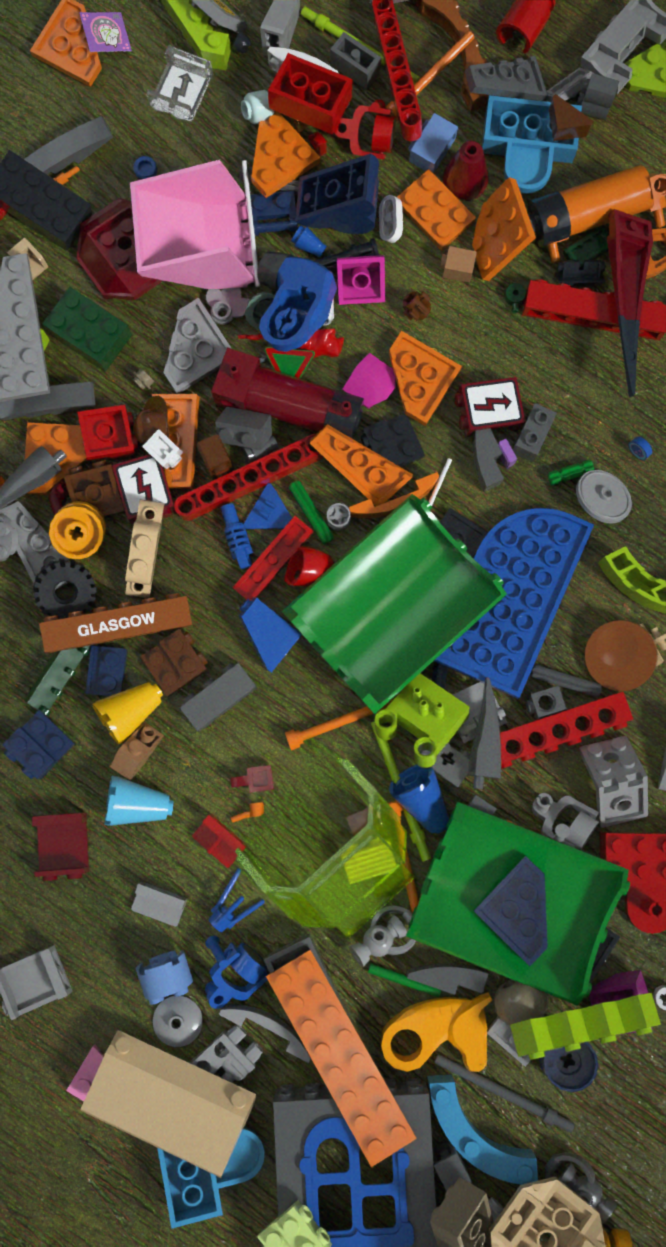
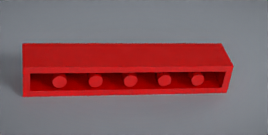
[522,279,666,341]

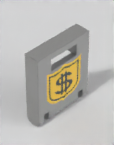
[191,0,247,33]

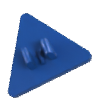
[243,483,292,529]

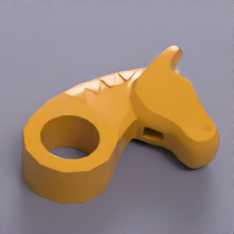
[380,992,492,1072]

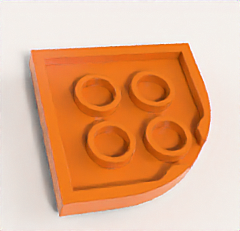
[472,177,536,281]

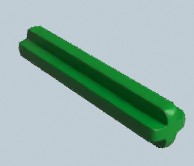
[289,480,334,545]

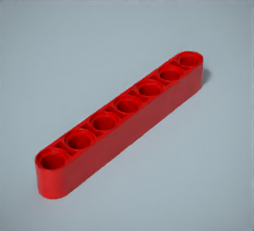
[372,0,422,141]
[174,434,324,521]

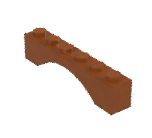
[414,0,494,112]

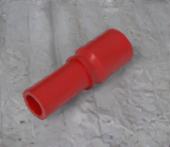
[496,0,556,54]

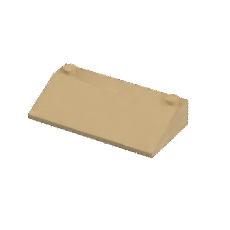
[81,1030,256,1178]

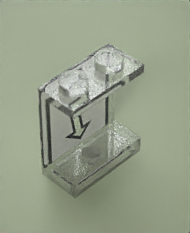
[147,45,213,122]

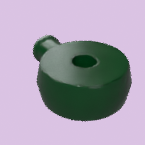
[504,283,526,313]

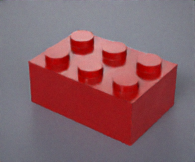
[268,53,353,134]

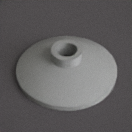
[153,995,203,1047]

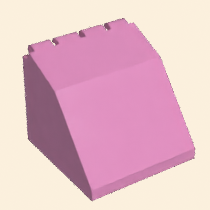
[130,160,255,289]

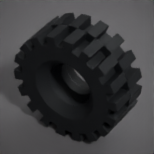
[33,558,96,619]

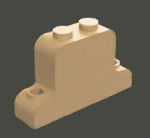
[125,499,165,598]

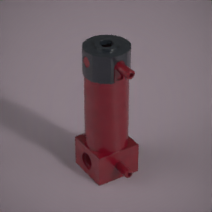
[211,347,365,439]

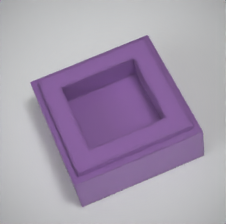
[498,439,517,468]

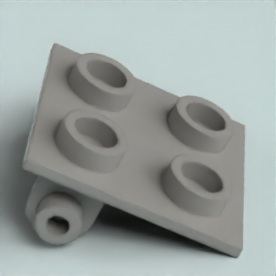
[453,682,507,743]

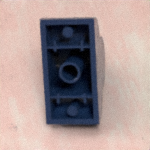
[295,153,379,234]

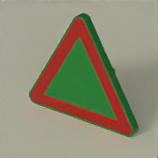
[265,346,315,379]

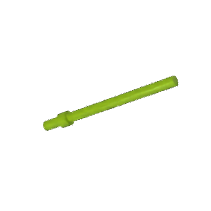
[301,6,420,84]
[371,721,431,862]

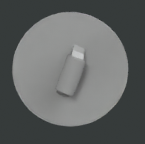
[576,470,632,524]

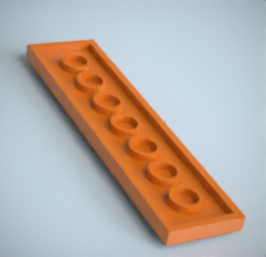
[266,949,417,1167]

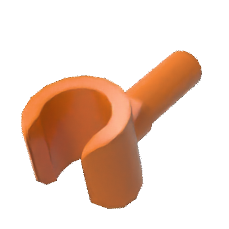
[231,802,264,823]

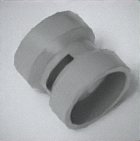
[327,503,350,531]

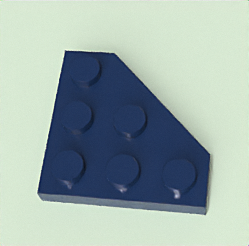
[474,856,548,966]

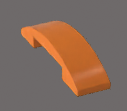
[348,472,439,519]

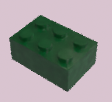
[42,287,132,372]

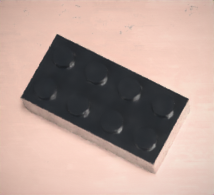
[0,150,92,251]

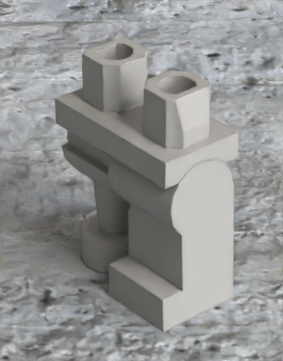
[189,1024,263,1083]

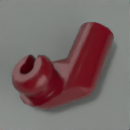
[48,481,68,516]

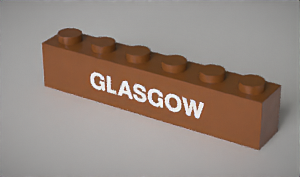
[39,593,192,654]

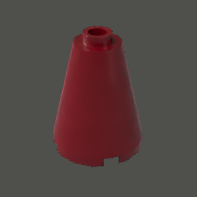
[443,141,489,201]

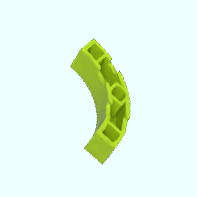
[598,546,666,614]

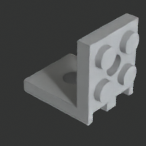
[579,736,648,828]

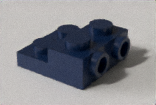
[3,710,76,779]

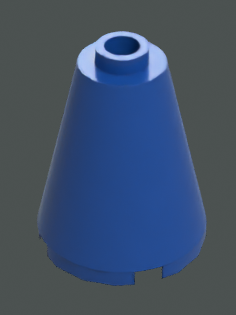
[389,765,449,833]

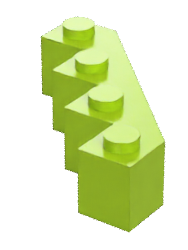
[161,0,231,71]
[510,993,661,1060]

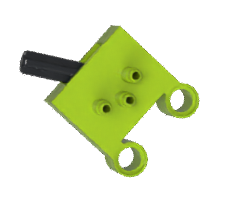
[375,661,469,768]

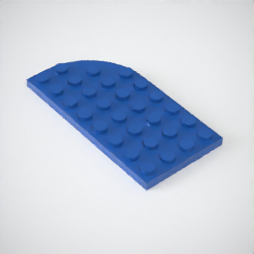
[434,508,594,699]

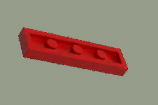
[232,516,313,600]

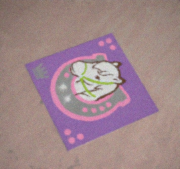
[79,12,132,52]

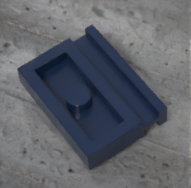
[85,646,127,696]

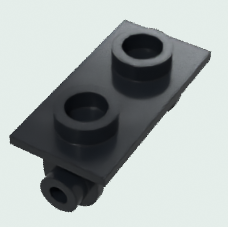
[555,260,606,286]

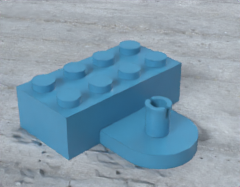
[482,95,582,193]
[157,1127,265,1229]

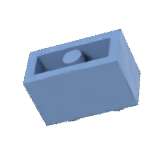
[408,113,458,174]

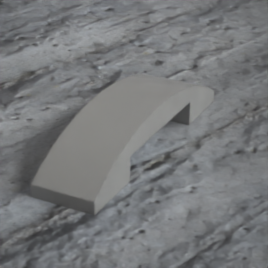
[219,1004,311,1063]

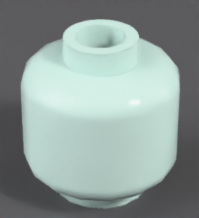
[241,90,274,124]

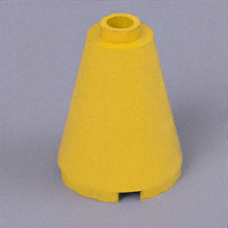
[92,682,163,745]

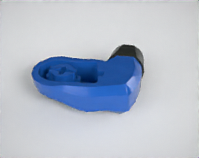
[257,251,337,352]

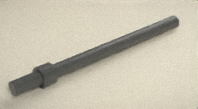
[434,1053,575,1133]

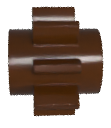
[403,291,432,321]

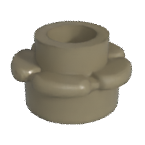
[133,368,155,390]

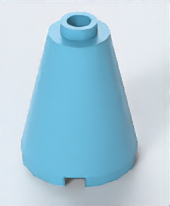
[104,775,174,826]

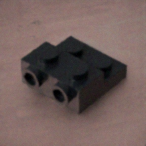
[360,414,425,467]

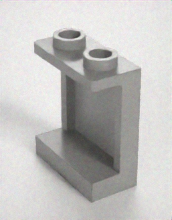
[0,945,73,1020]

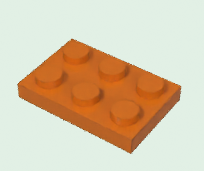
[397,169,476,251]

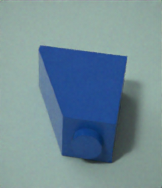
[239,597,302,673]

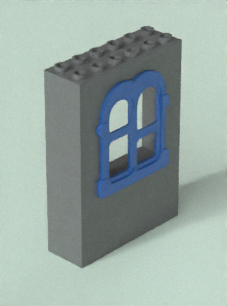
[273,1077,438,1247]

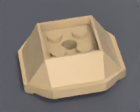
[489,1177,606,1247]

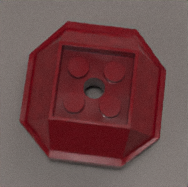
[76,198,163,300]

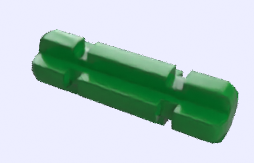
[547,460,594,485]

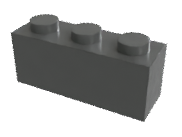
[180,663,257,732]

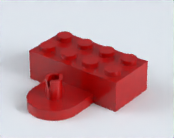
[599,832,666,934]

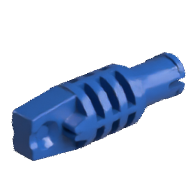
[220,503,253,570]

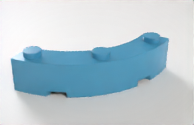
[427,1075,538,1185]

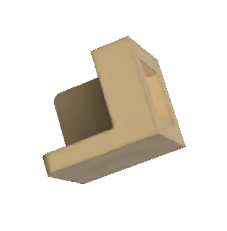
[7,238,48,280]

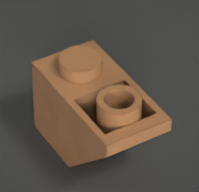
[110,722,164,781]

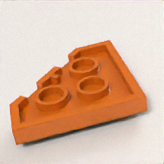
[30,0,102,87]
[251,111,320,198]
[389,331,462,426]
[24,423,87,495]

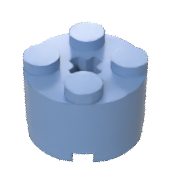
[136,950,193,1005]

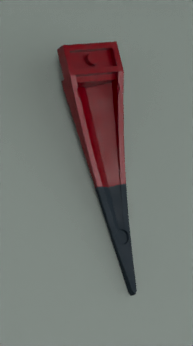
[607,209,653,398]

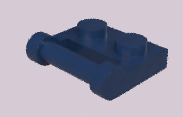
[250,191,298,236]

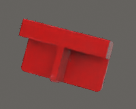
[192,814,248,868]

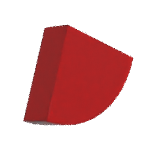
[308,131,327,157]

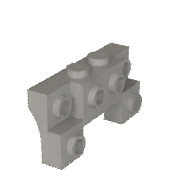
[581,0,666,94]

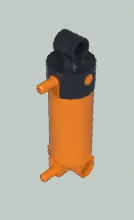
[527,165,666,263]

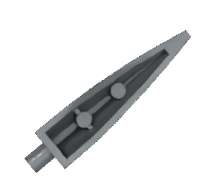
[0,446,67,510]
[468,677,501,789]

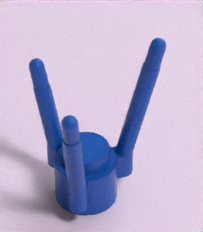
[208,868,265,933]

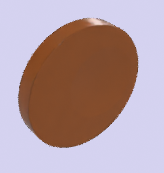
[585,620,658,691]

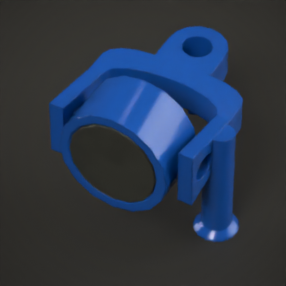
[205,936,269,1009]

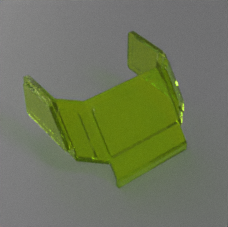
[235,756,415,938]

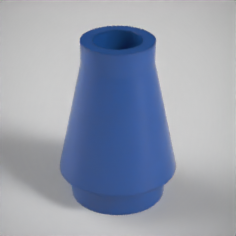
[291,226,327,258]

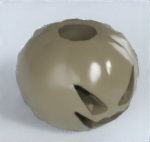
[494,978,549,1026]

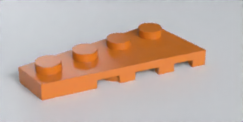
[152,394,200,489]
[310,424,413,506]

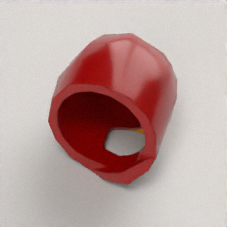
[284,547,335,587]

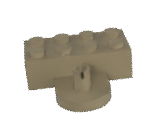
[430,1177,494,1247]

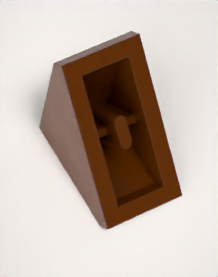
[549,94,594,141]

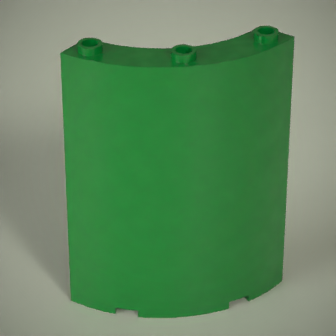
[282,494,507,714]
[406,802,630,1006]

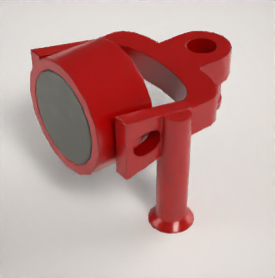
[334,99,396,159]

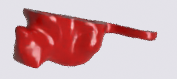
[238,329,344,358]

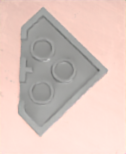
[164,298,232,394]

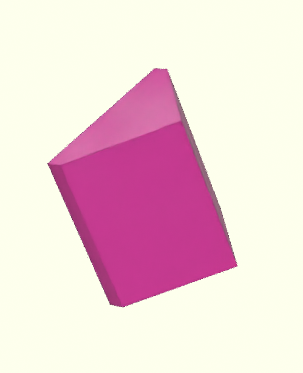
[337,255,385,305]

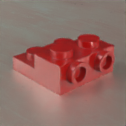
[77,405,138,460]

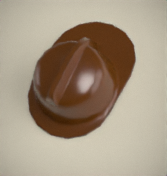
[133,396,169,444]

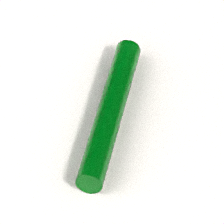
[367,963,441,997]

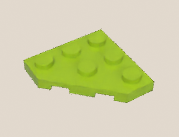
[624,39,666,98]

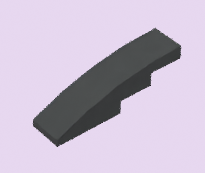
[24,116,113,175]
[0,382,95,421]

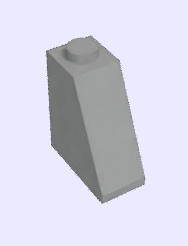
[260,0,300,56]

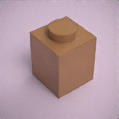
[440,246,477,283]

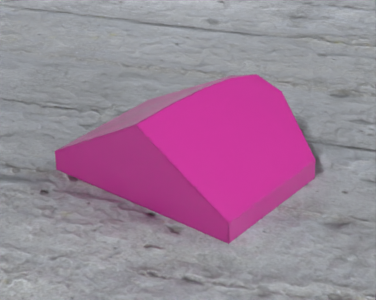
[342,353,395,409]

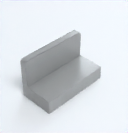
[131,882,188,927]

